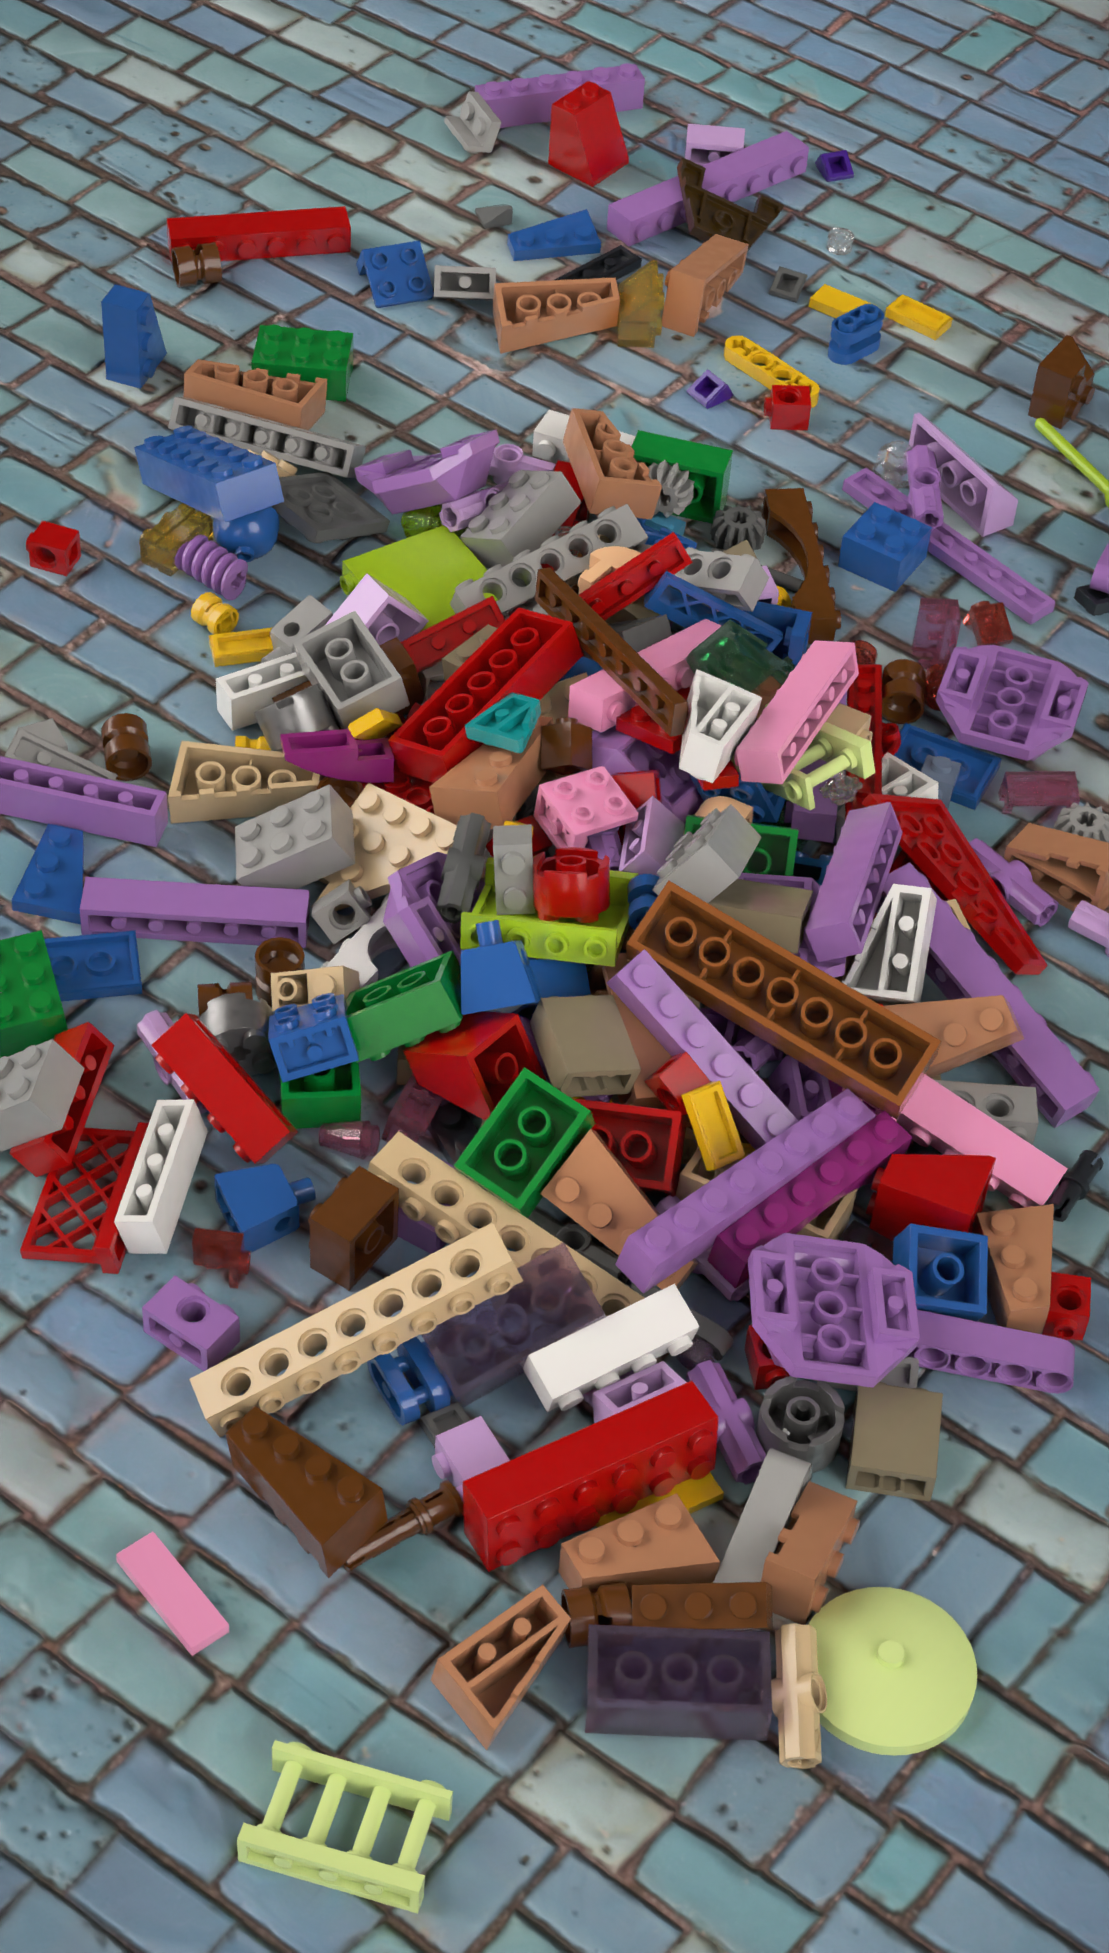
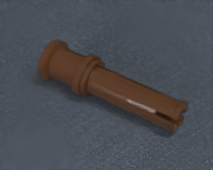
[343,1480,464,1572]

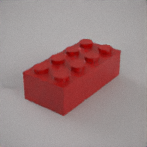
[572,1098,687,1197]

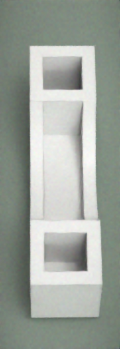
[320,894,398,988]

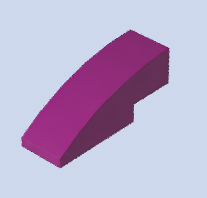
[280,729,394,783]

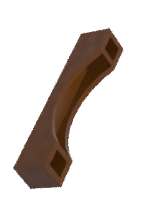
[762,488,841,644]

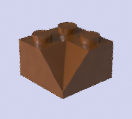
[1028,335,1095,429]
[308,1166,399,1291]

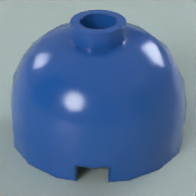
[213,506,280,562]

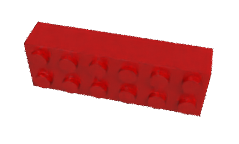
[388,607,583,783]
[463,1381,718,1572]

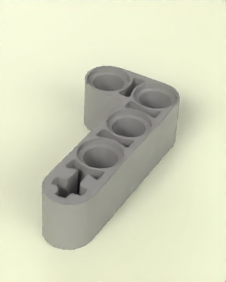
[713,1448,812,1583]

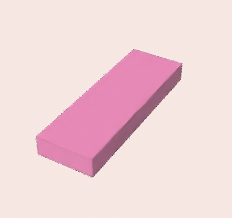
[116,1531,229,1656]

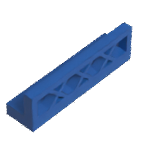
[644,571,783,666]

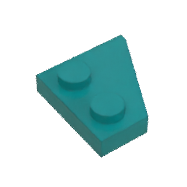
[465,692,541,753]

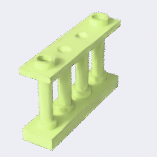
[731,703,875,810]
[237,1740,453,1914]

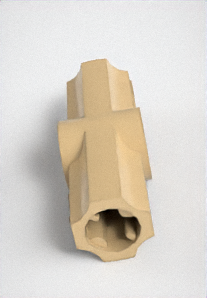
[769,1623,827,1769]

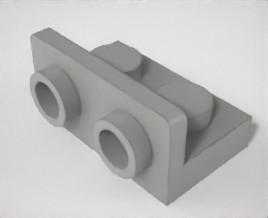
[444,91,502,154]

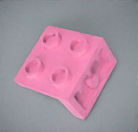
[534,766,639,849]

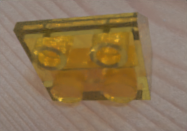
[617,260,664,348]

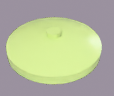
[808,1587,977,1756]

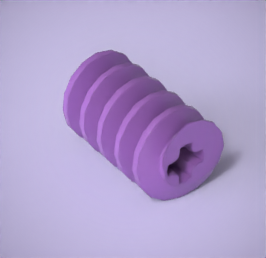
[174,534,248,600]

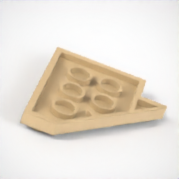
[311,783,457,911]

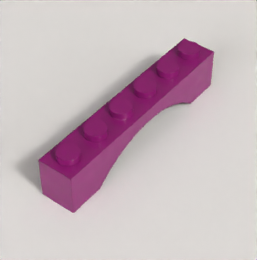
[707,1111,913,1289]

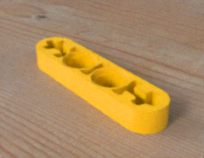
[724,335,820,408]

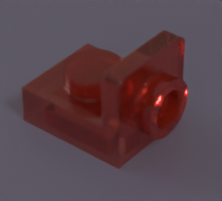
[962,601,1014,646]
[192,1228,251,1289]

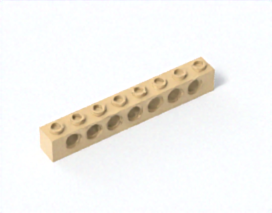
[368,1131,644,1332]
[189,1222,523,1438]

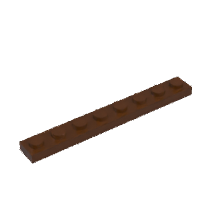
[535,567,688,737]

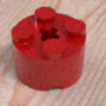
[533,847,610,923]

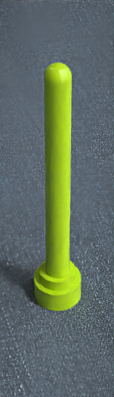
[1035,418,1109,508]

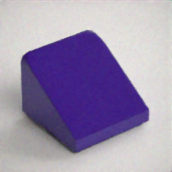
[815,150,854,182]
[686,369,734,409]

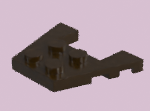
[677,157,784,252]

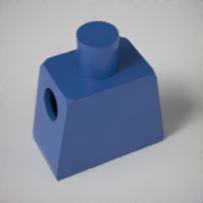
[461,920,542,1015]
[214,1163,316,1256]

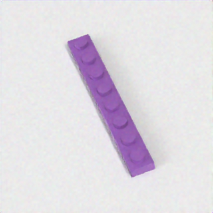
[842,468,1055,625]

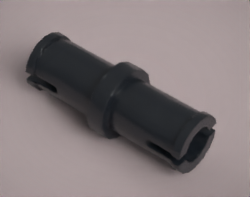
[1045,1150,1104,1222]

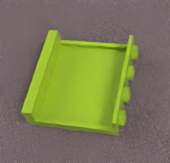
[340,525,498,632]
[460,857,638,967]

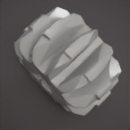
[648,460,694,518]
[1053,802,1109,843]

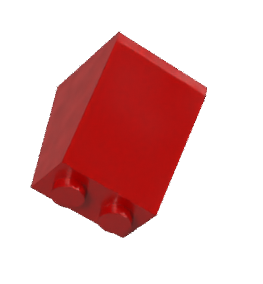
[548,81,629,187]
[403,1011,547,1121]
[866,1154,996,1241]

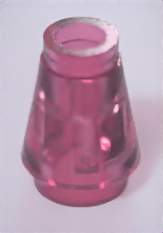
[319,1120,380,1160]

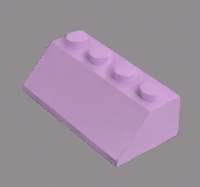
[905,413,1018,537]

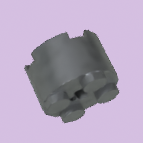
[254,683,339,752]
[197,992,276,1076]
[756,1376,845,1473]

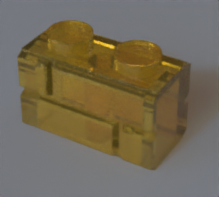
[139,503,213,577]

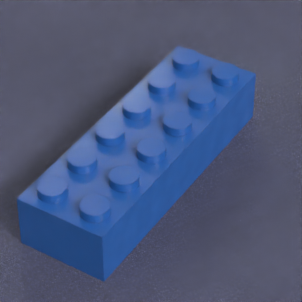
[134,426,284,522]

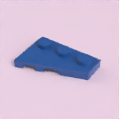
[507,209,601,261]
[11,823,84,925]

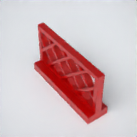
[20,1122,149,1274]

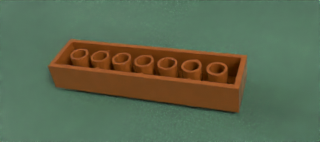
[626,880,941,1120]

